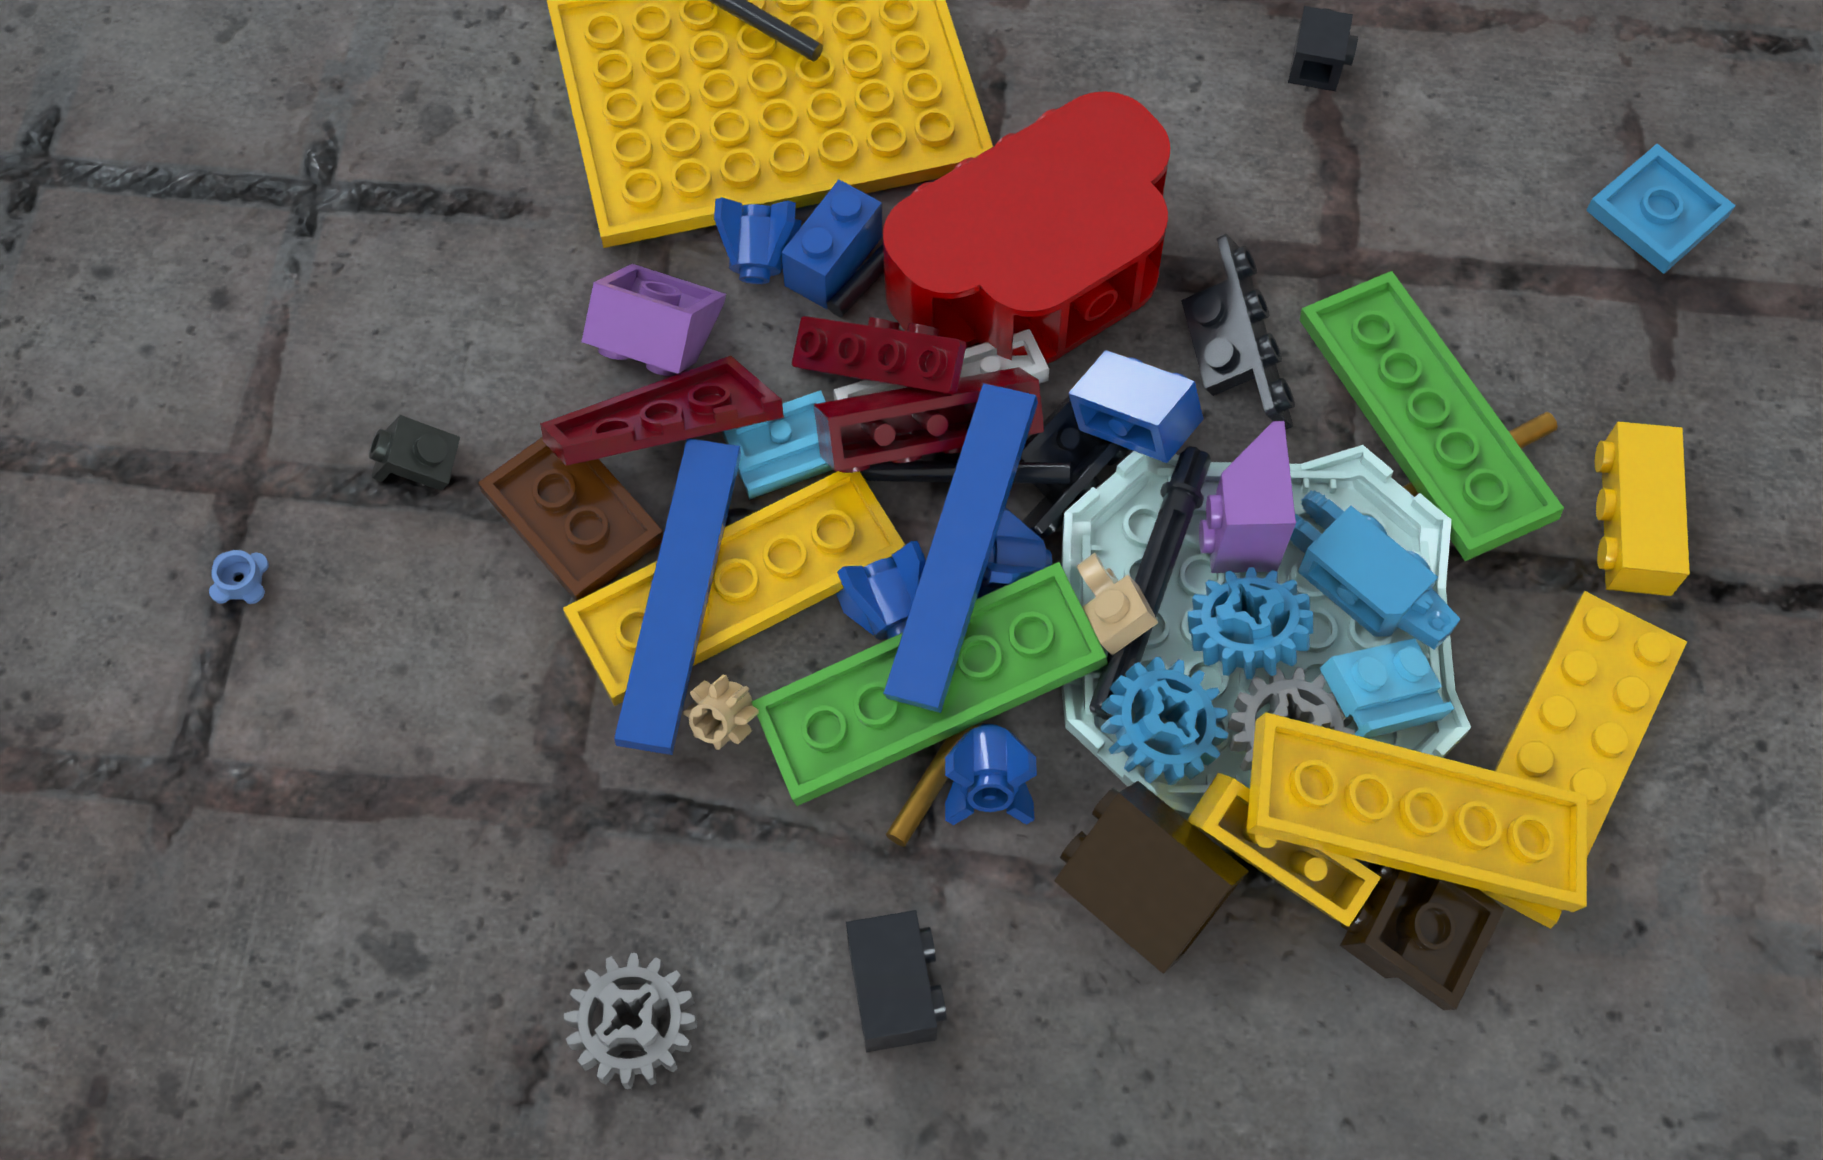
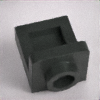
[369,415,460,491]

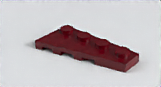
[540,355,784,466]

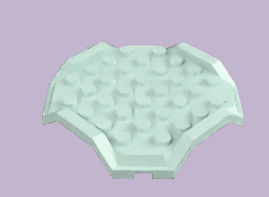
[1061,445,1471,820]

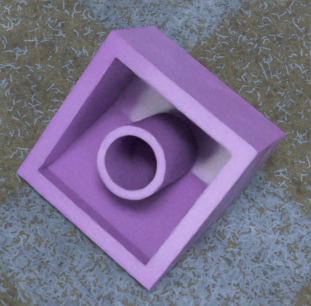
[582,264,726,376]
[1199,421,1296,573]

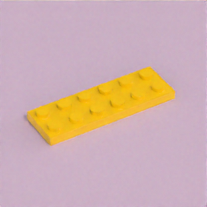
[563,471,905,706]
[1479,591,1687,929]
[1246,712,1587,912]

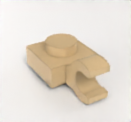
[1077,553,1159,655]

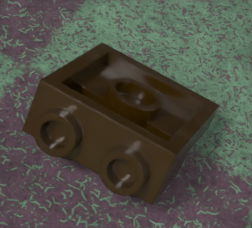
[1340,863,1504,1010]

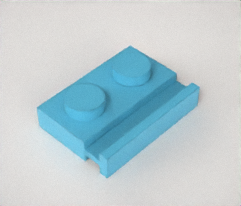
[722,390,833,500]
[1320,638,1454,738]

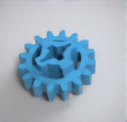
[1188,567,1313,679]
[1101,657,1228,785]

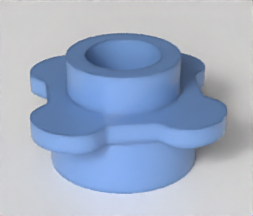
[209,550,269,604]

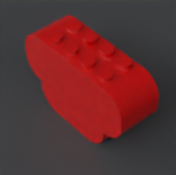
[883,91,1171,364]

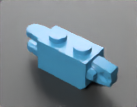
[1290,490,1460,650]

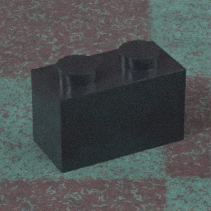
[846,910,947,1052]

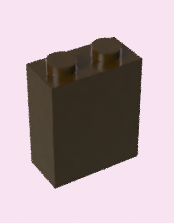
[1054,781,1249,974]

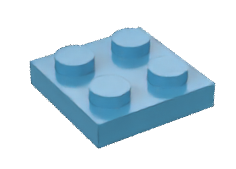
[1586,144,1736,274]

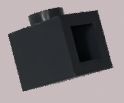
[1288,6,1358,92]

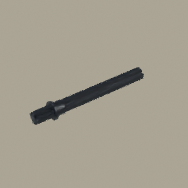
[1089,446,1211,720]

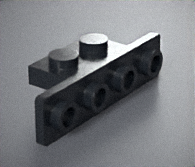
[1181,234,1295,430]
[1020,396,1130,538]

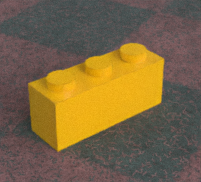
[1595,421,1690,596]
[1187,773,1381,927]

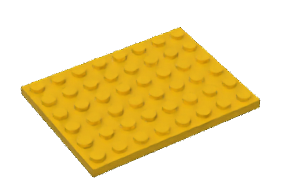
[547,0,993,248]

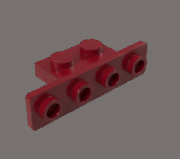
[792,316,966,395]

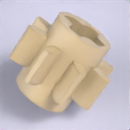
[683,674,759,750]

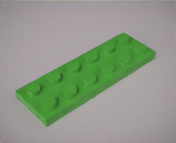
[1299,271,1564,561]
[751,562,1108,806]

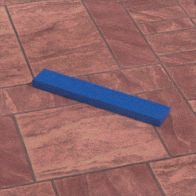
[883,383,1038,713]
[614,438,741,755]

